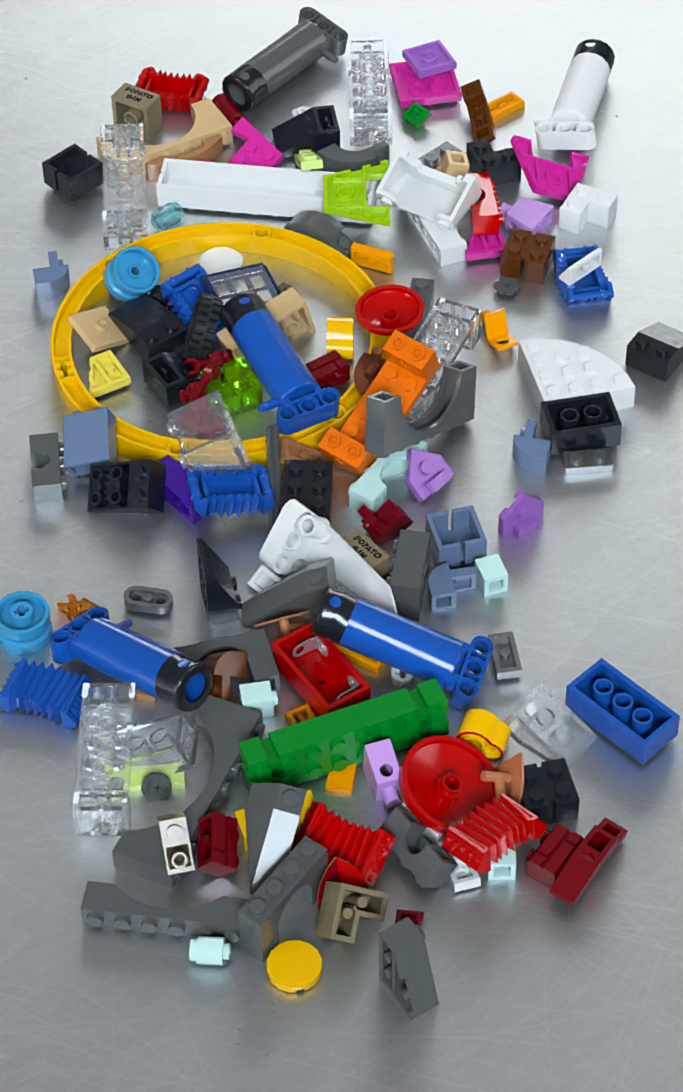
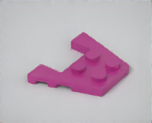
[204,117,283,167]
[510,135,589,201]

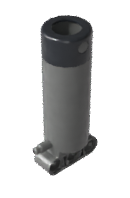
[222,7,348,112]

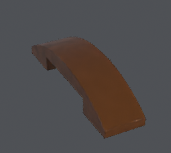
[460,79,496,142]

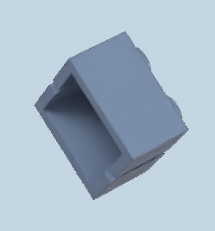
[425,505,487,568]

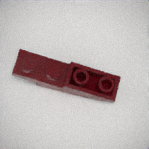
[549,817,628,907]

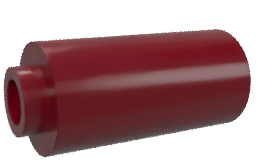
[212,93,248,128]

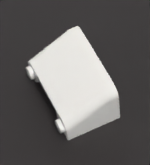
[376,148,482,230]

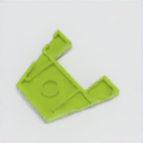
[323,160,390,226]

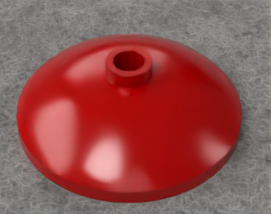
[355,284,424,336]

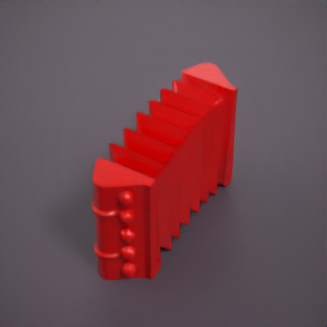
[135,67,209,115]
[442,793,547,874]
[290,801,396,888]

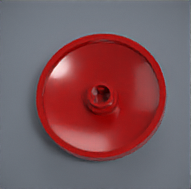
[399,735,496,834]

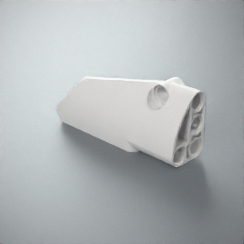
[259,499,398,614]

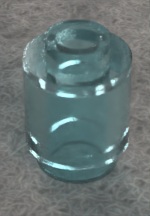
[151,202,184,231]

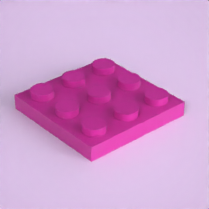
[389,62,462,108]

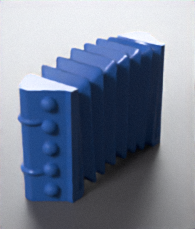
[553,245,614,307]
[161,264,225,342]
[186,464,275,518]
[0,658,96,728]

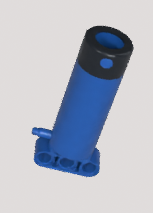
[220,291,340,435]
[311,587,493,709]
[49,607,213,712]

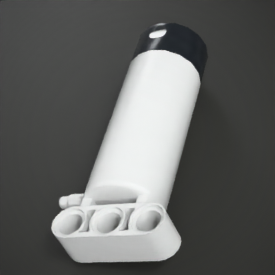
[533,39,615,150]

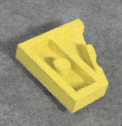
[89,350,131,398]

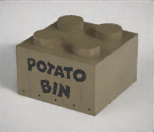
[111,83,163,142]
[343,528,390,582]

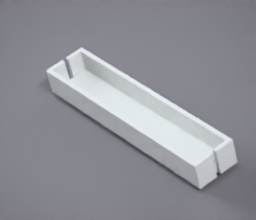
[156,158,377,224]

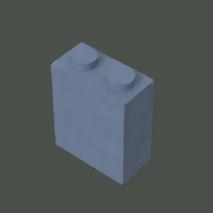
[63,407,117,477]

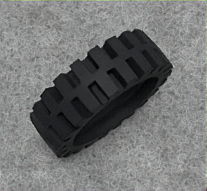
[182,292,222,360]

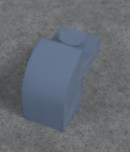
[33,251,70,300]
[512,420,551,474]
[428,563,476,612]

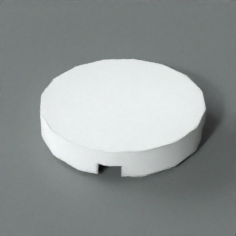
[199,246,243,275]

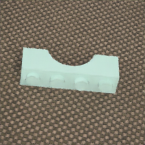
[348,441,427,512]

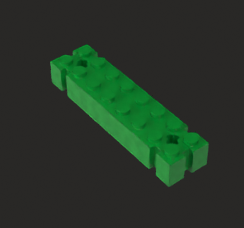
[238,678,449,792]

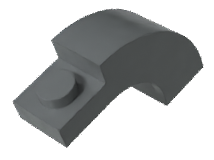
[317,141,389,172]
[283,211,353,257]

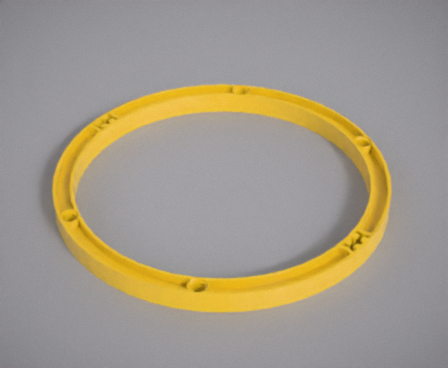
[50,222,390,473]

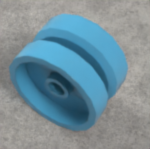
[103,246,160,302]
[0,591,53,656]

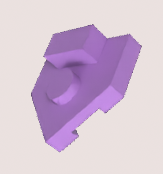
[405,449,454,502]
[498,490,544,539]

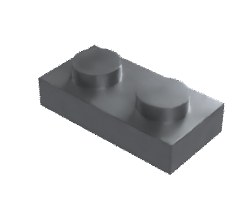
[418,141,462,169]
[562,448,613,475]
[488,631,523,680]

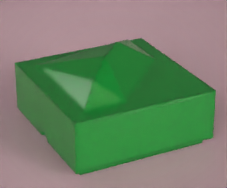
[401,102,431,130]

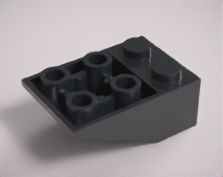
[272,105,340,158]
[142,352,227,408]
[87,460,166,514]

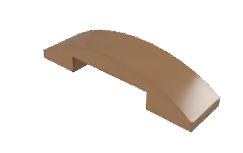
[145,134,223,181]

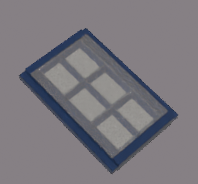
[199,262,280,322]

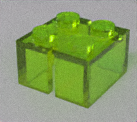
[200,357,263,418]

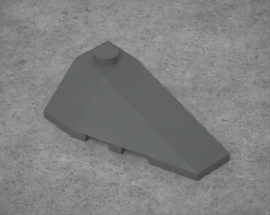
[241,558,337,627]
[245,783,307,895]

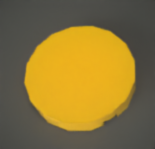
[267,940,322,993]

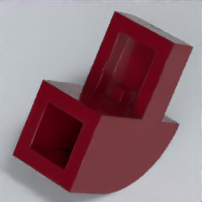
[357,499,413,543]

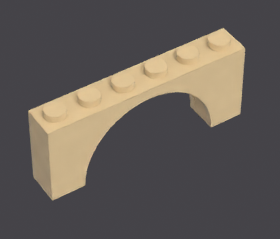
[96,98,233,182]

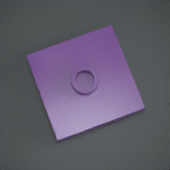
[402,40,457,79]

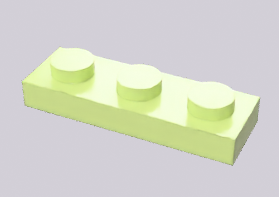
[294,149,323,170]

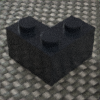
[466,139,521,186]

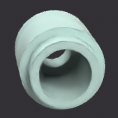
[189,936,231,966]

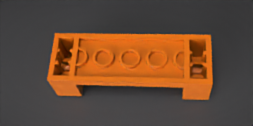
[318,330,440,478]

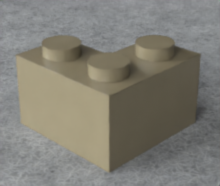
[315,881,389,944]

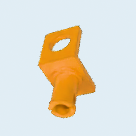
[479,308,518,351]

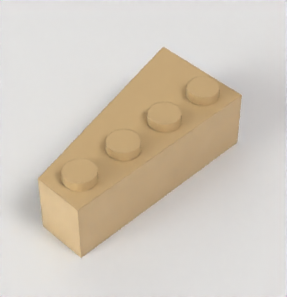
[216,287,316,364]

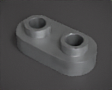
[124,586,173,614]

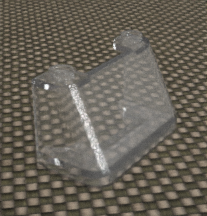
[166,390,252,471]

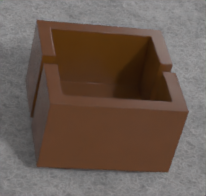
[500,228,556,285]

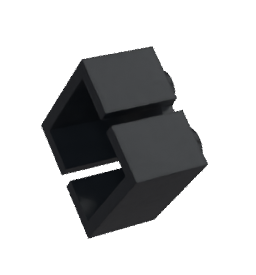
[42,143,105,202]
[520,758,580,825]

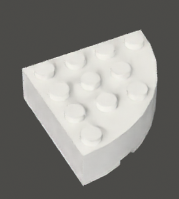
[518,338,636,412]

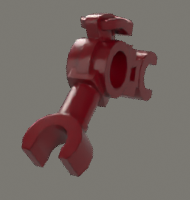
[183,349,235,377]
[179,361,221,424]

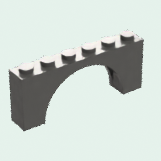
[365,360,477,458]

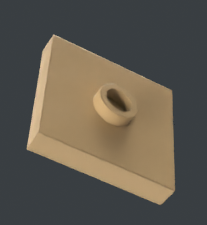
[68,306,129,353]

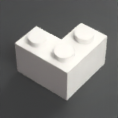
[558,183,618,234]

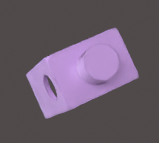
[500,197,554,235]
[362,738,402,808]

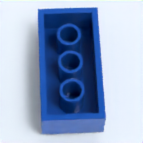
[565,658,680,765]

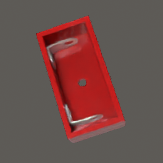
[271,621,371,717]

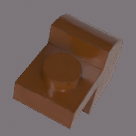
[202,651,247,701]

